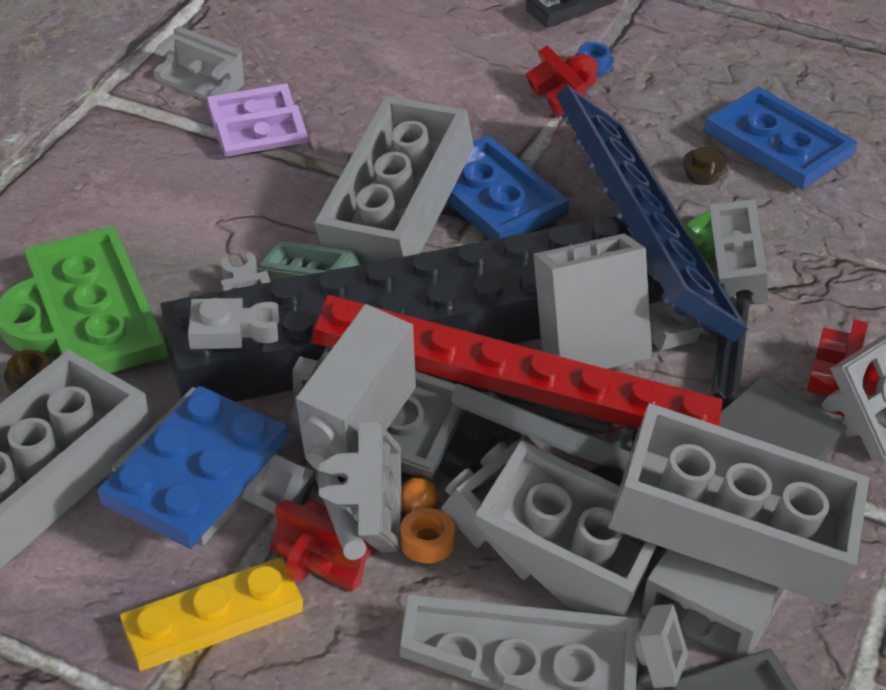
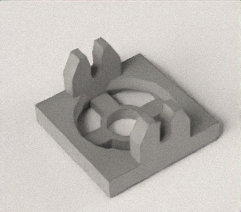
[821,333,886,460]
[319,421,401,552]

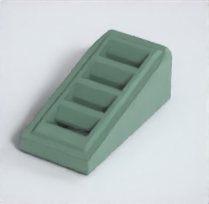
[257,240,360,281]

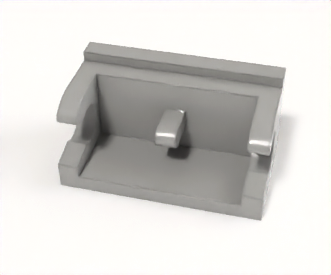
[154,26,245,101]
[709,199,768,304]

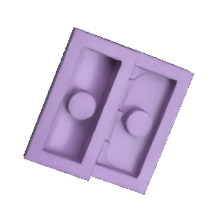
[207,83,308,157]

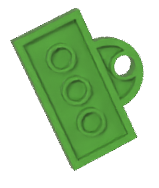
[0,226,168,373]

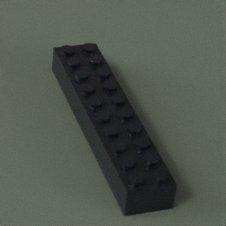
[160,216,654,402]

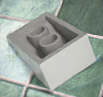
[473,440,659,617]

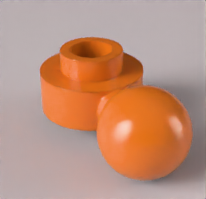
[400,478,455,564]

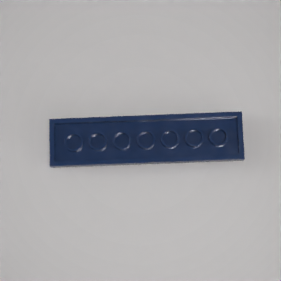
[556,85,748,342]

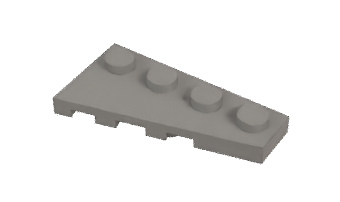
[400,594,639,690]

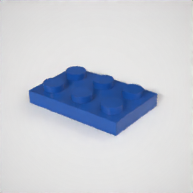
[703,86,858,190]
[447,135,569,240]
[98,386,288,549]

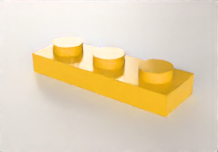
[120,557,303,672]

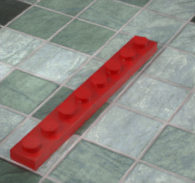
[312,295,723,428]

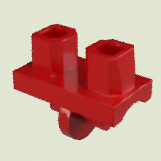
[526,45,598,118]
[807,319,879,416]
[270,499,372,592]

